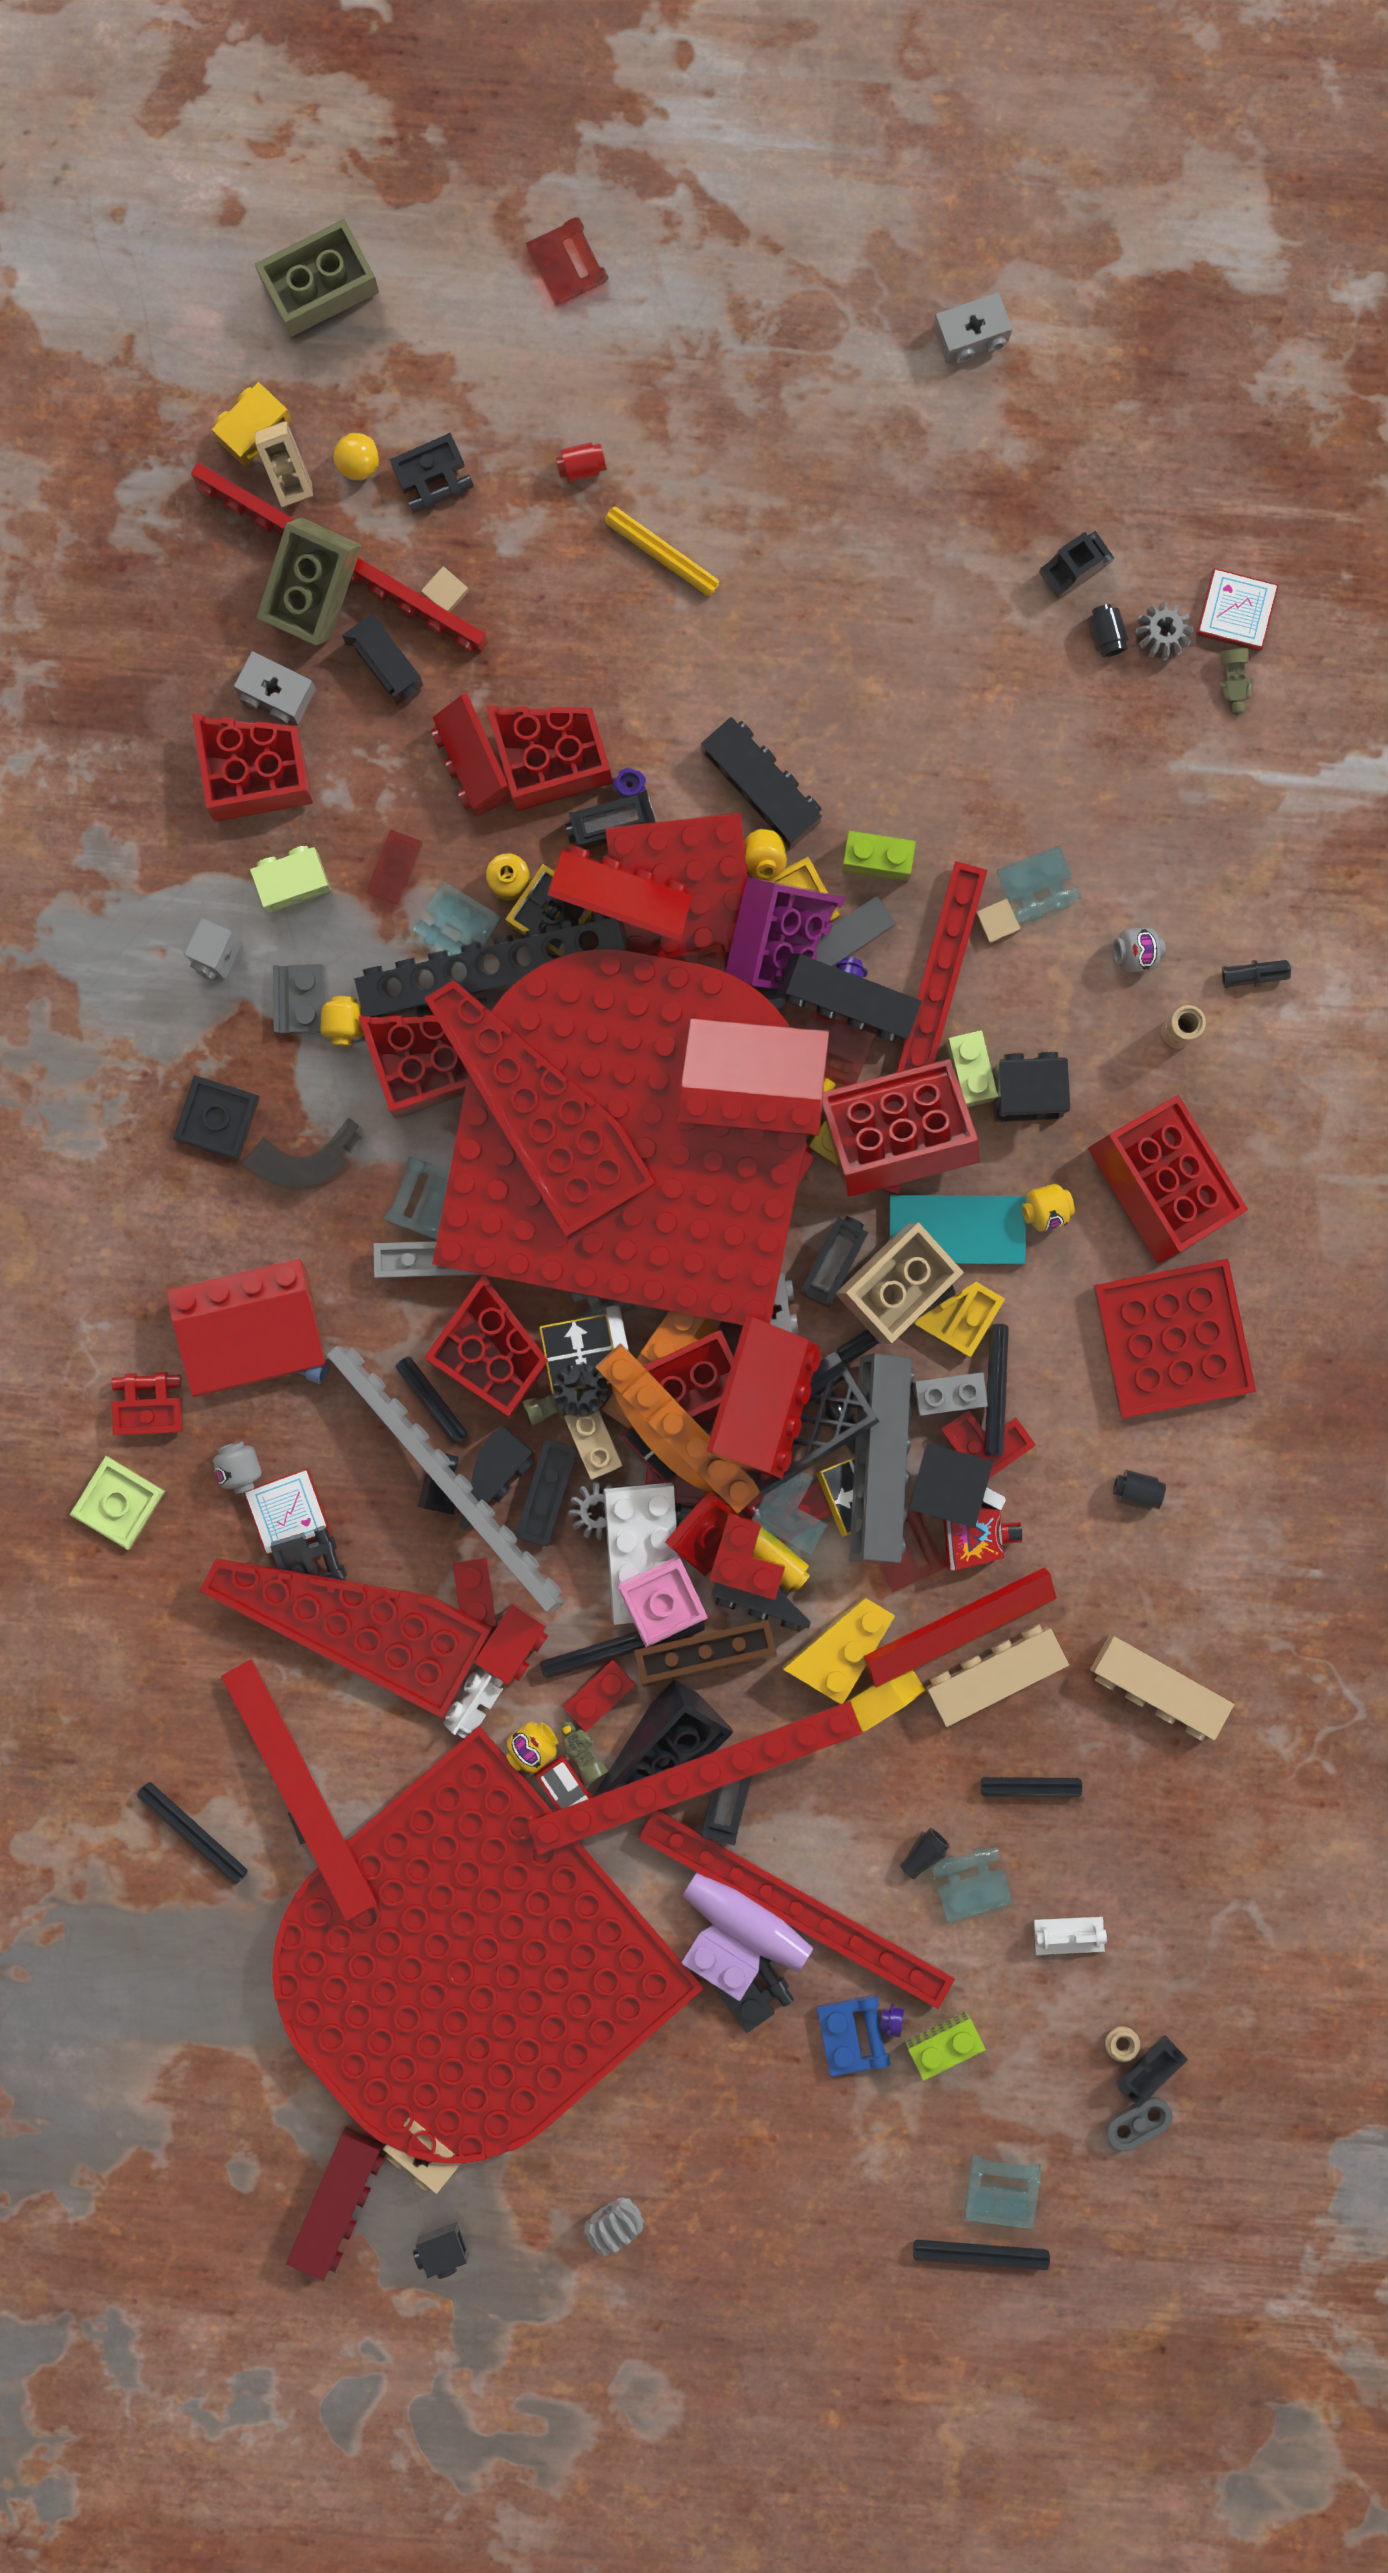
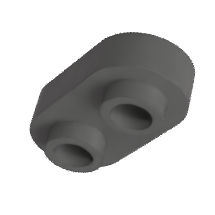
[1106,2096,1173,2151]

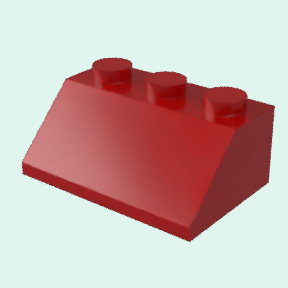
[430,693,512,816]
[644,1330,734,1425]

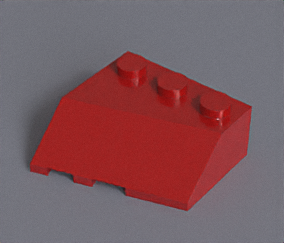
[485,705,613,811]
[192,713,313,822]
[358,1015,468,1118]
[424,1275,548,1419]

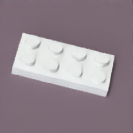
[604,1483,678,1625]

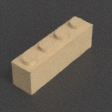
[925,1624,1069,1727]
[1090,1634,1235,1742]

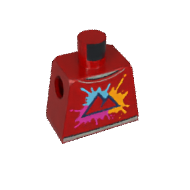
[943,1508,1022,1571]

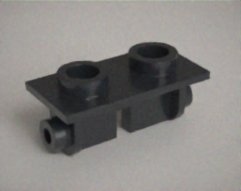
[1116,2035,1188,2108]

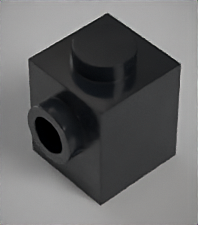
[413,2222,469,2279]

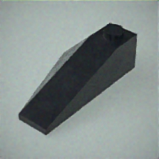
[594,1680,733,1797]

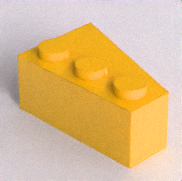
[782,1596,895,1704]

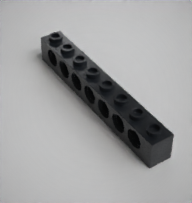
[354,914,629,1017]

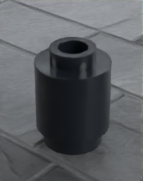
[1087,604,1129,658]
[1113,1470,1166,1511]

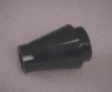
[900,1828,950,1879]

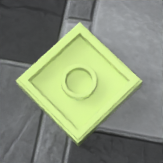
[70,1456,166,1550]

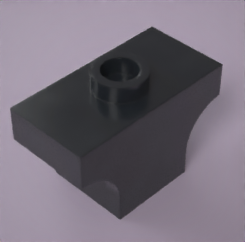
[1039,531,1114,599]

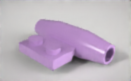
[682,1873,813,2001]

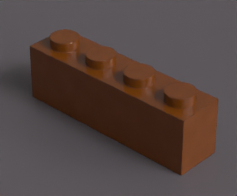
[634,1620,777,1688]

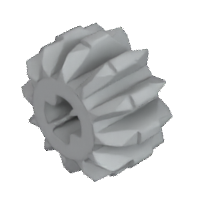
[1135,601,1193,661]
[569,1482,613,1540]
[583,2197,644,2256]

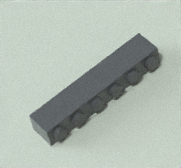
[849,1353,914,1565]

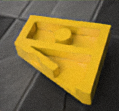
[914,1282,1005,1358]

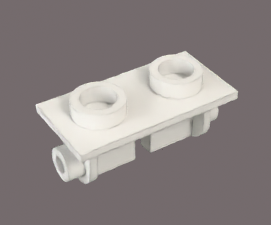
[443,1666,503,1738]
[1034,1917,1107,1955]

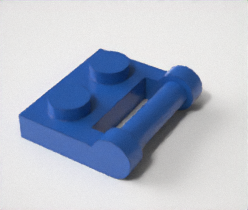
[816,1995,891,2077]

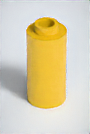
[753,1526,810,1592]

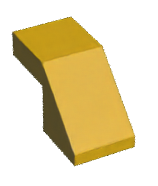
[845,1670,926,1733]

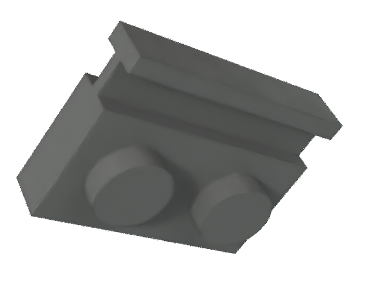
[273,964,324,1034]

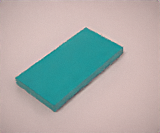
[889,1195,1026,1265]

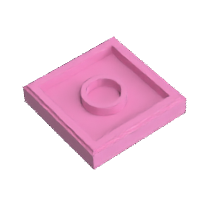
[617,1555,708,1647]

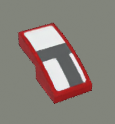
[534,1754,593,1810]

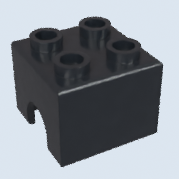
[992,1052,1070,1122]

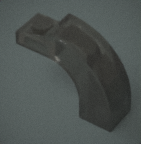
[242,1118,363,1190]

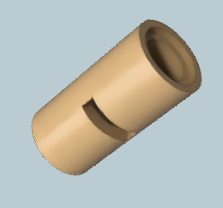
[1161,1005,1206,1049]

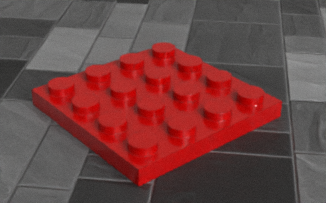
[605,812,748,958]
[1093,1258,1256,1418]

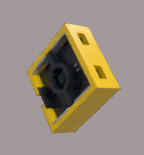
[505,864,596,958]

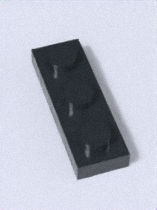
[515,1439,578,1547]

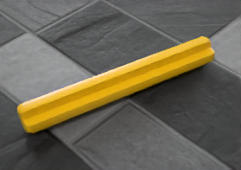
[605,507,719,597]

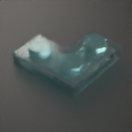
[752,1472,827,1555]

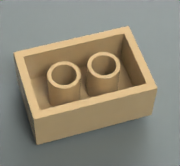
[835,1222,964,1344]

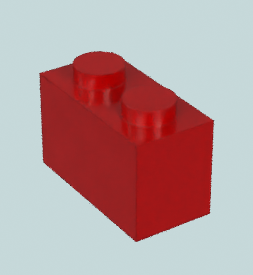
[474,1603,549,1685]

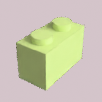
[250,846,331,913]
[945,1030,998,1107]

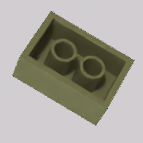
[255,219,379,338]
[256,517,362,646]

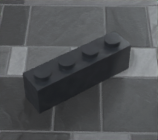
[701,716,822,850]
[777,953,922,1042]

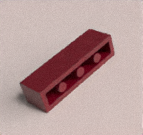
[286,2126,385,2281]

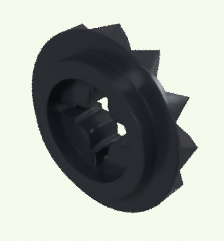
[553,1362,608,1417]

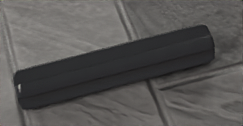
[395,1356,468,1444]
[980,1777,1083,1797]

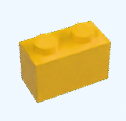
[212,382,292,468]

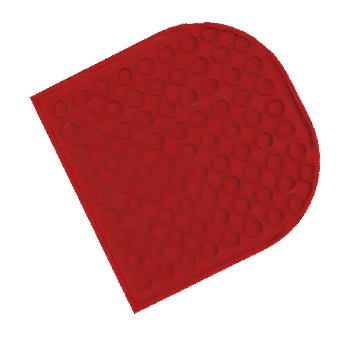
[432,949,807,1325]
[272,1725,704,2163]

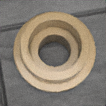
[1105,2026,1140,2062]

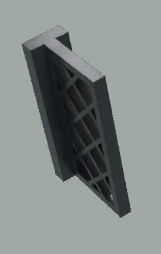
[748,1351,880,1496]

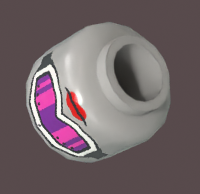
[1113,927,1166,973]
[212,1441,262,1494]

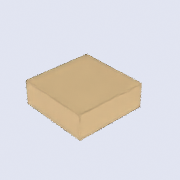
[421,566,469,612]
[976,899,1021,944]

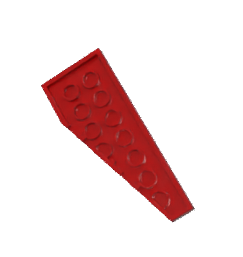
[424,980,656,1237]
[199,1558,492,1719]

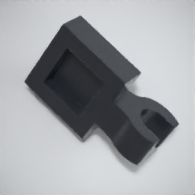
[418,1452,459,1515]

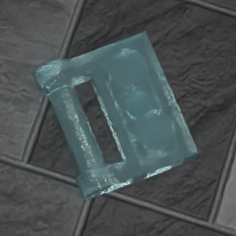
[384,1156,449,1240]
[964,2155,1041,2229]

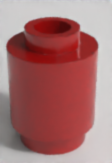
[556,442,607,483]

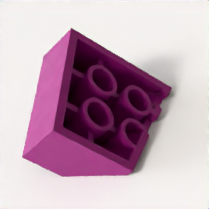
[726,877,846,989]

